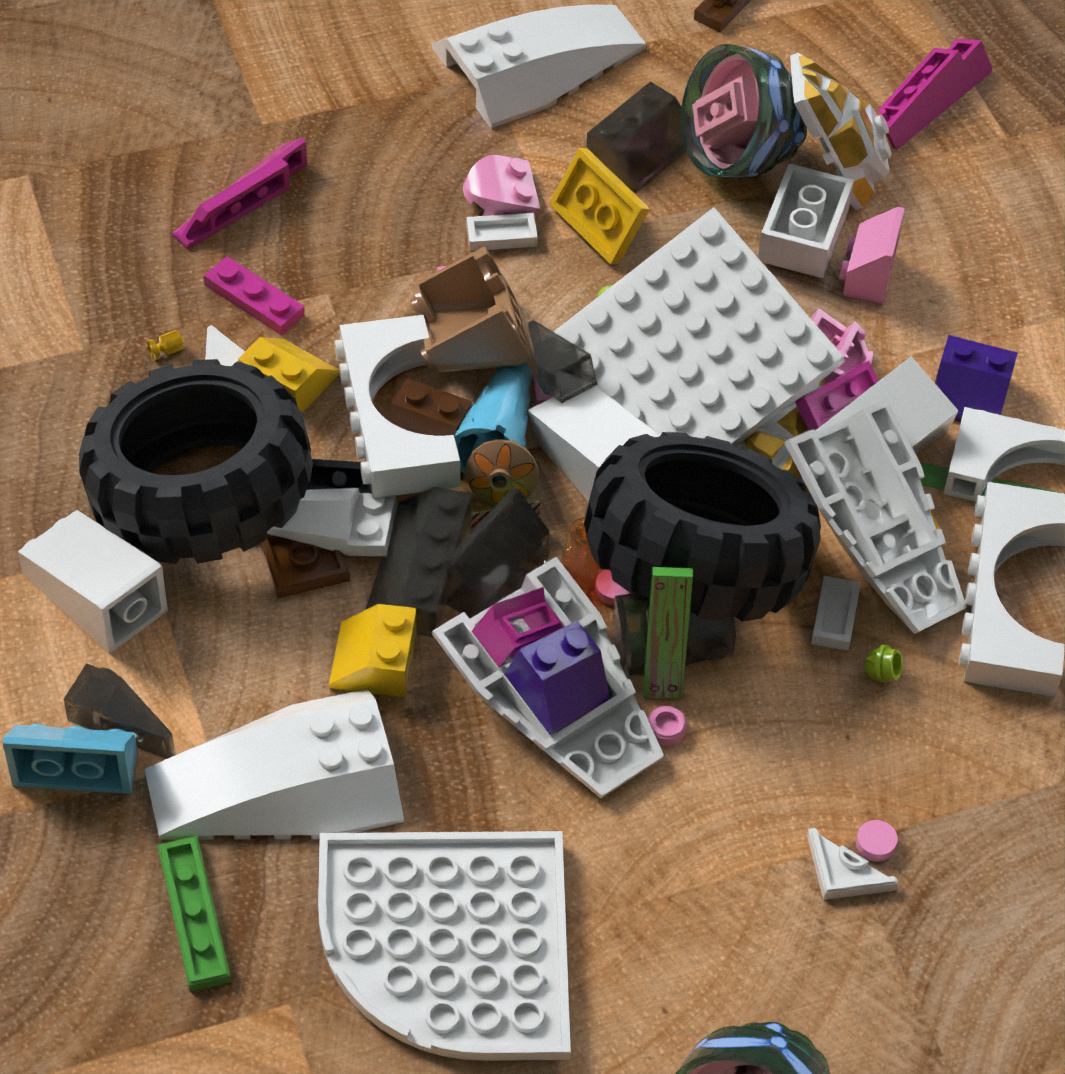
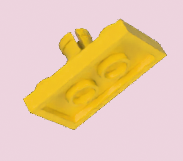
[549,148,650,264]

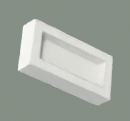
[466,213,538,251]
[811,576,861,651]

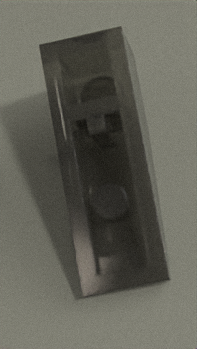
[528,320,598,403]
[63,663,175,759]

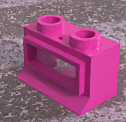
[472,587,564,667]

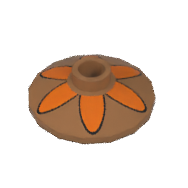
[466,439,539,507]

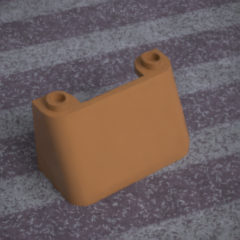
[411,246,534,372]

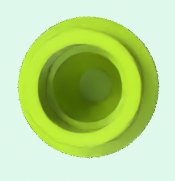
[864,645,903,683]

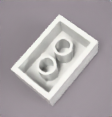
[758,163,854,278]

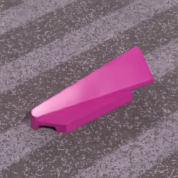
[879,38,992,149]
[172,138,307,250]

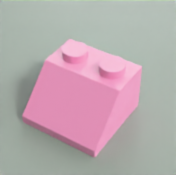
[839,207,905,304]

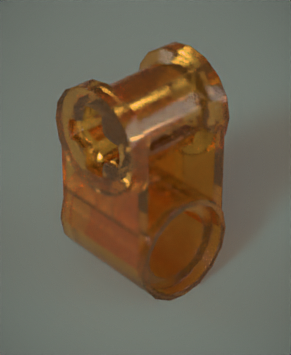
[560,517,599,592]

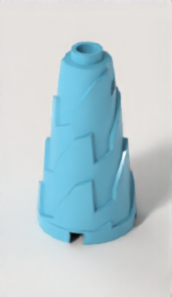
[454,364,532,482]

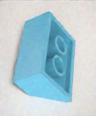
[2,724,138,794]

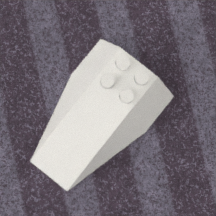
[432,5,646,129]
[784,399,967,634]
[432,557,664,798]
[145,689,404,840]

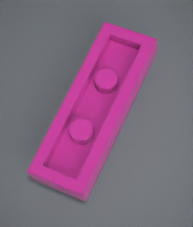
[203,256,305,335]
[795,360,879,431]

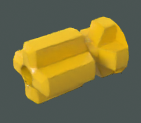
[146,330,184,361]

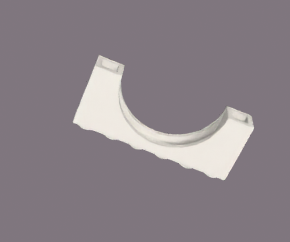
[334,315,461,498]
[943,407,1065,502]
[959,482,1065,697]

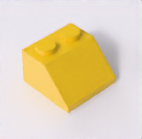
[238,337,340,413]
[329,604,417,697]

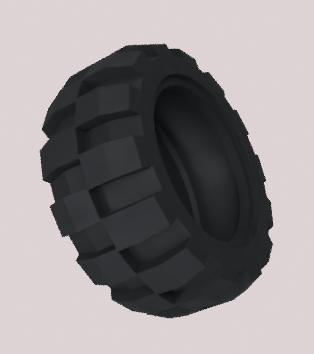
[79,359,313,564]
[584,432,821,622]

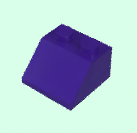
[935,335,1018,422]
[504,620,610,735]

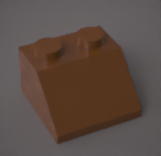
[386,378,473,436]

